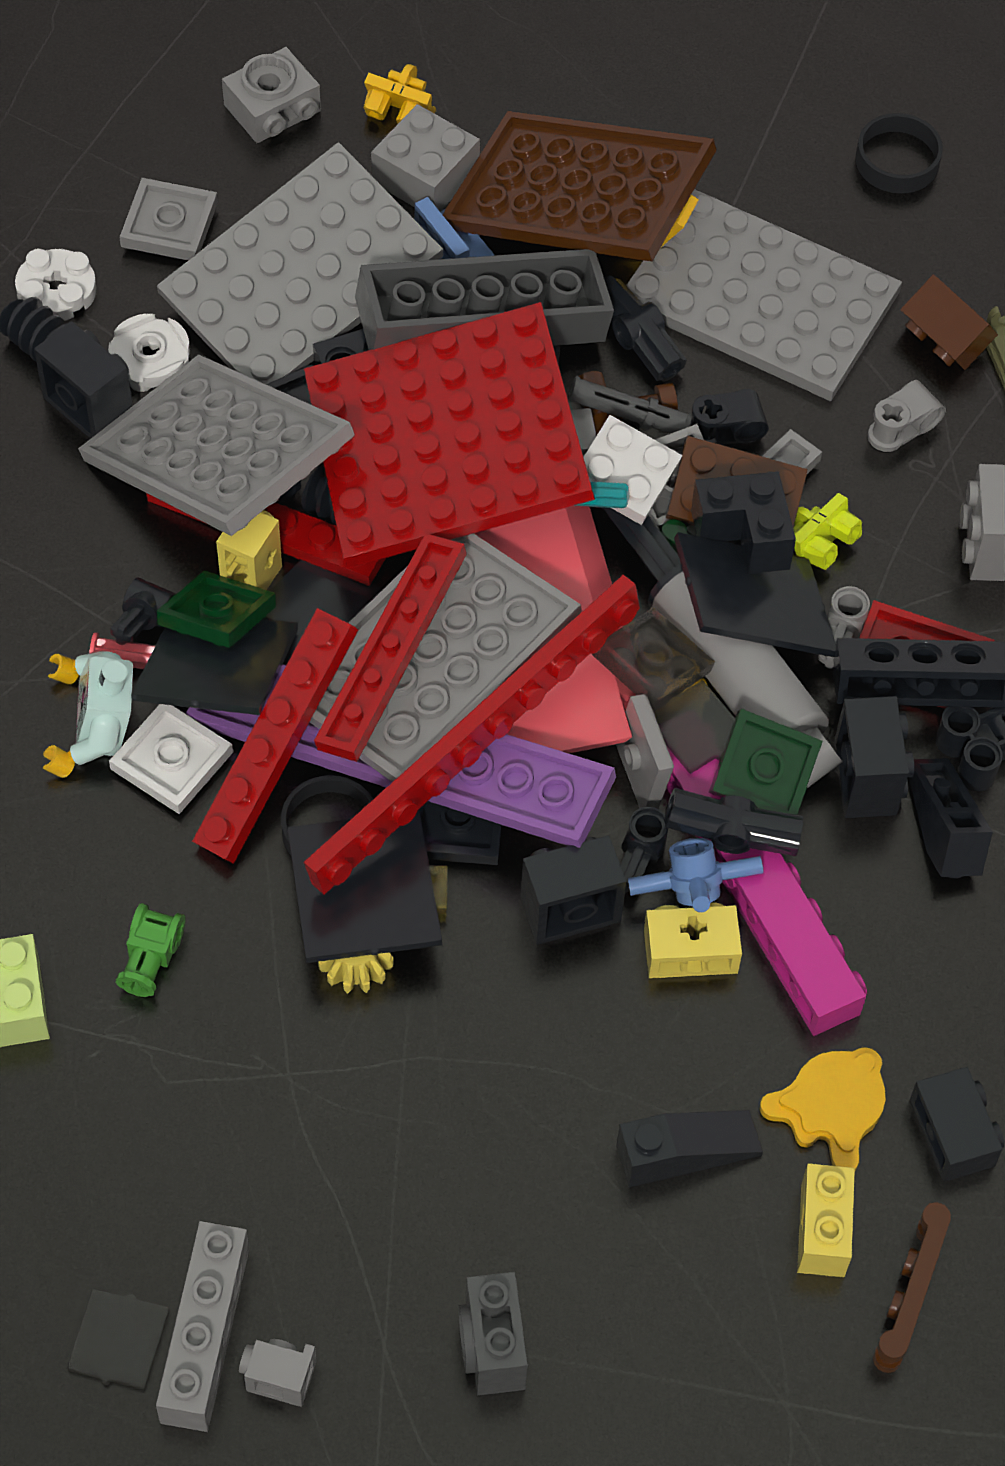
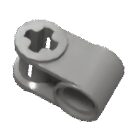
[867,380,946,452]

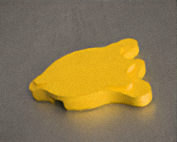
[760,1047,886,1171]

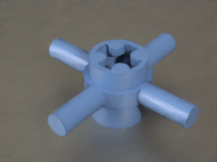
[628,838,764,912]

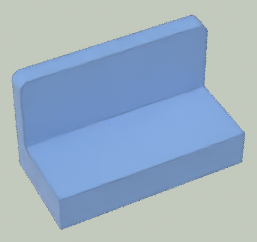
[415,197,494,260]

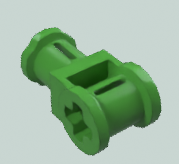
[116,903,186,997]

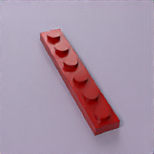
[146,493,386,586]
[314,533,467,762]
[192,608,358,863]

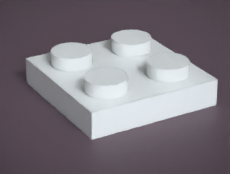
[583,415,683,525]
[109,704,233,814]

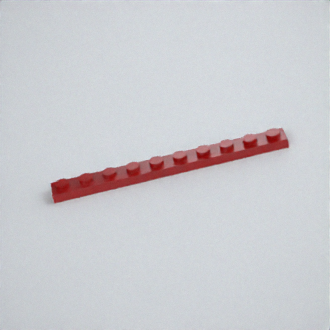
[304,575,640,895]

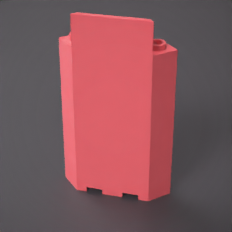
[474,506,645,753]

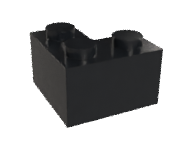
[691,471,796,574]

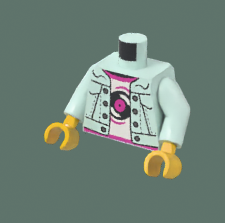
[43,651,133,778]

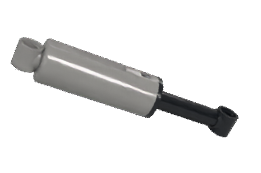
[601,507,843,788]

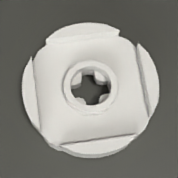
[15,249,96,321]
[108,314,190,392]

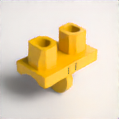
[364,64,436,124]

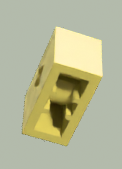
[216,510,282,590]
[644,903,742,978]
[797,1164,855,1277]

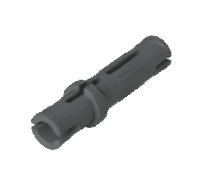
[567,376,692,434]

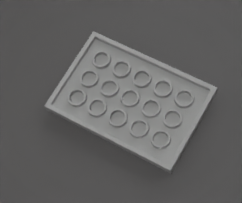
[157,142,443,384]
[626,189,902,401]
[78,354,355,536]
[310,533,582,782]

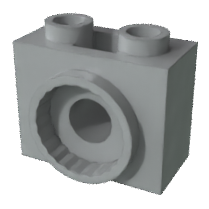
[222,47,321,143]

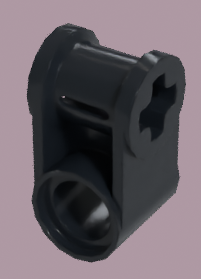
[689,389,769,445]

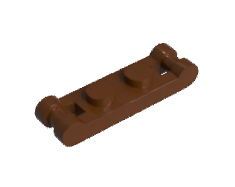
[873,1202,951,1373]

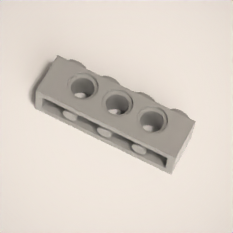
[156,1221,249,1432]

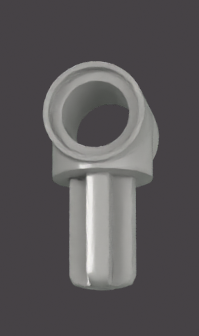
[818,586,870,669]

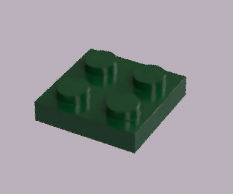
[157,571,276,648]
[709,709,823,815]

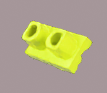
[793,493,862,570]

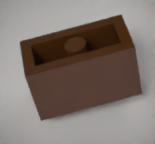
[900,274,998,370]

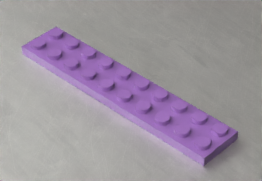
[186,665,616,848]

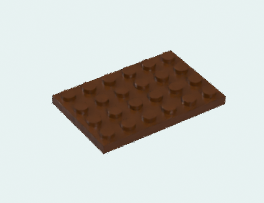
[442,111,717,262]

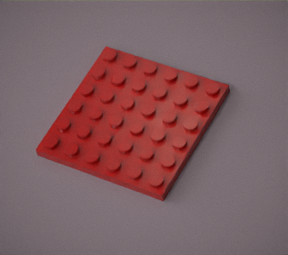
[304,302,595,568]

